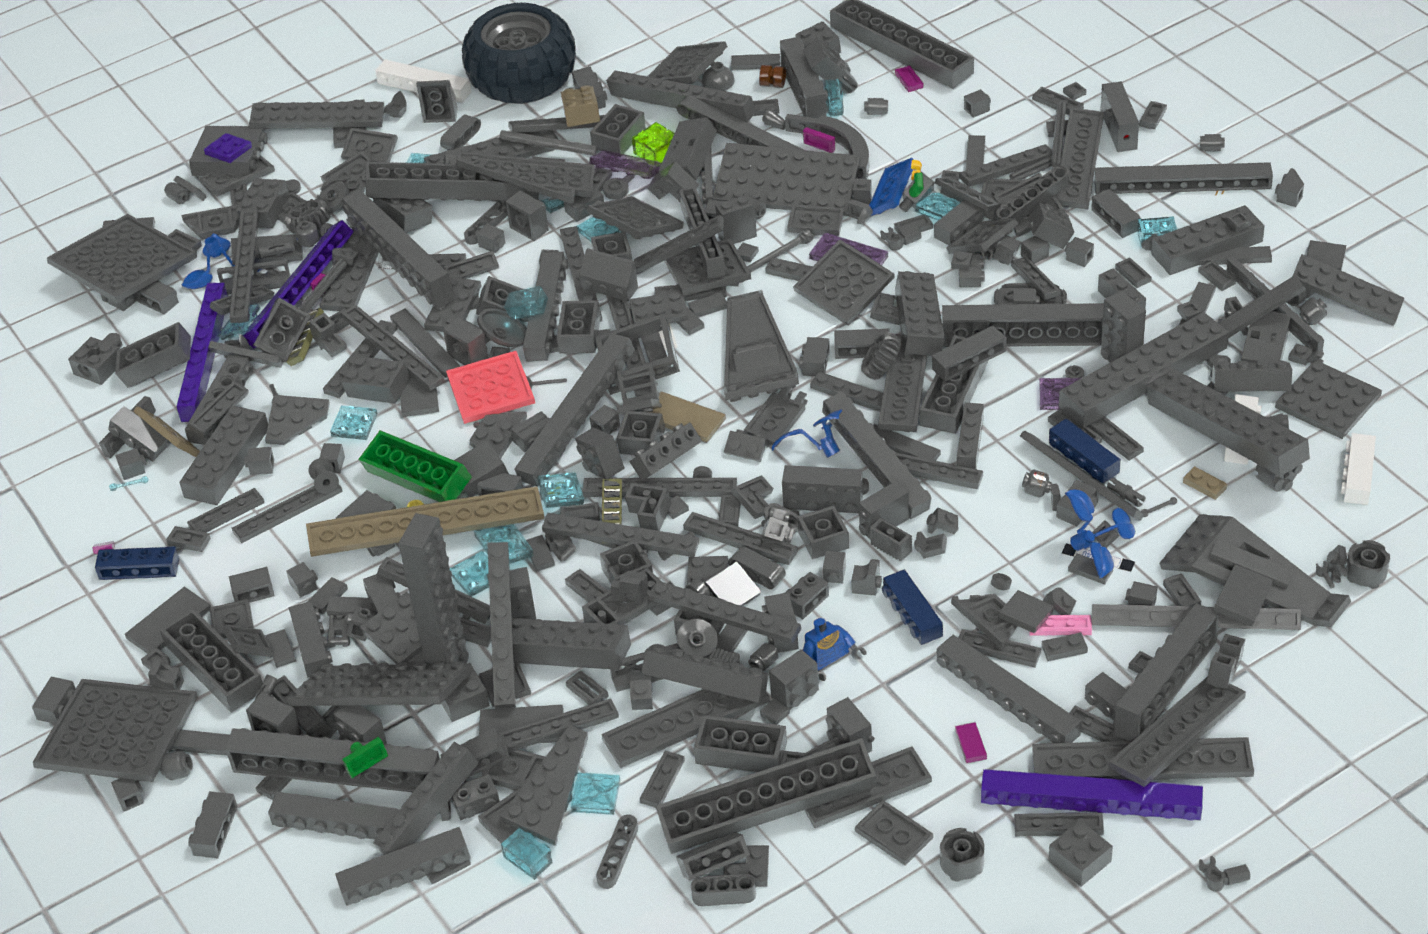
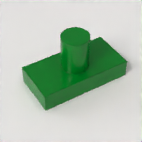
[342,737,388,778]

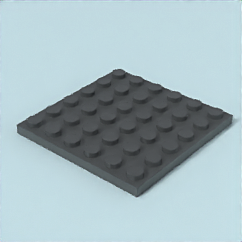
[47,214,197,303]
[33,679,198,782]

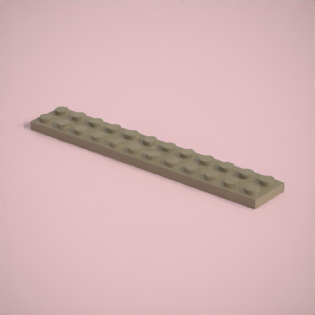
[306,487,544,557]

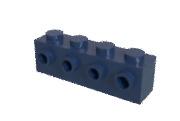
[1049,419,1121,484]
[95,546,180,580]
[881,569,943,645]

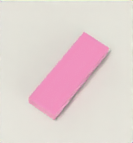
[1029,615,1092,635]

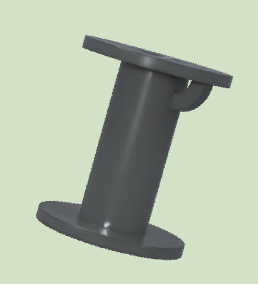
[308,458,339,494]

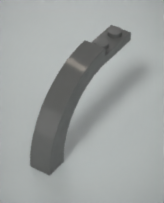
[785,114,869,179]

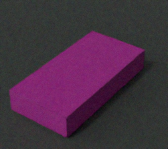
[895,65,924,92]
[803,127,835,153]
[955,722,987,763]

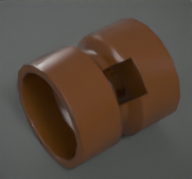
[759,64,786,88]

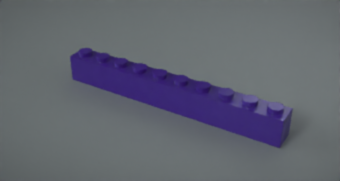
[243,220,354,349]
[176,282,228,422]
[981,769,1203,820]

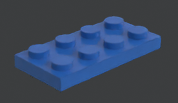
[869,157,914,216]

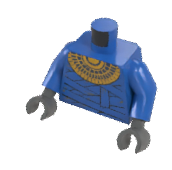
[803,618,867,683]

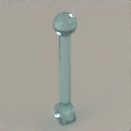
[109,476,149,491]

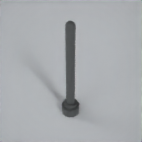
[747,228,813,273]

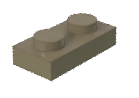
[1183,466,1227,500]

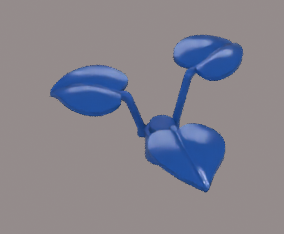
[181,233,261,289]
[771,409,842,458]
[1065,489,1135,579]

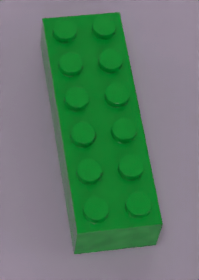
[358,430,472,502]

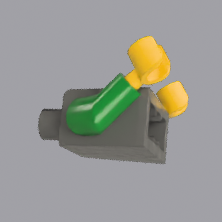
[899,160,934,212]

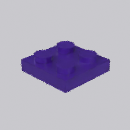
[204,133,252,163]

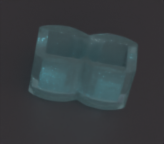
[825,79,844,116]

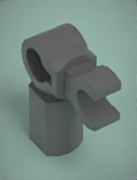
[880,227,922,250]
[1199,856,1250,892]

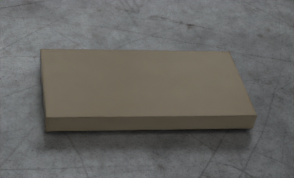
[649,391,726,443]
[133,406,200,457]

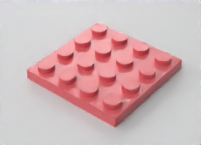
[446,351,535,424]

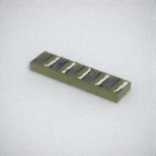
[287,307,324,366]
[602,479,622,543]

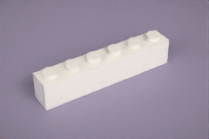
[375,60,472,103]

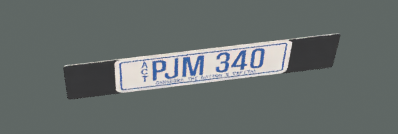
[1062,543,1135,572]

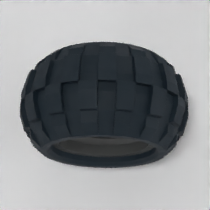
[462,3,576,104]

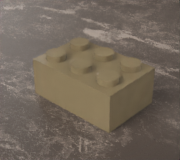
[561,85,600,127]

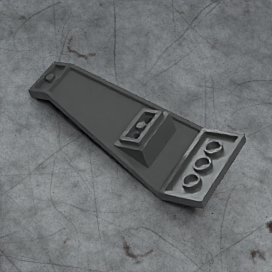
[724,290,799,402]
[1159,514,1351,627]

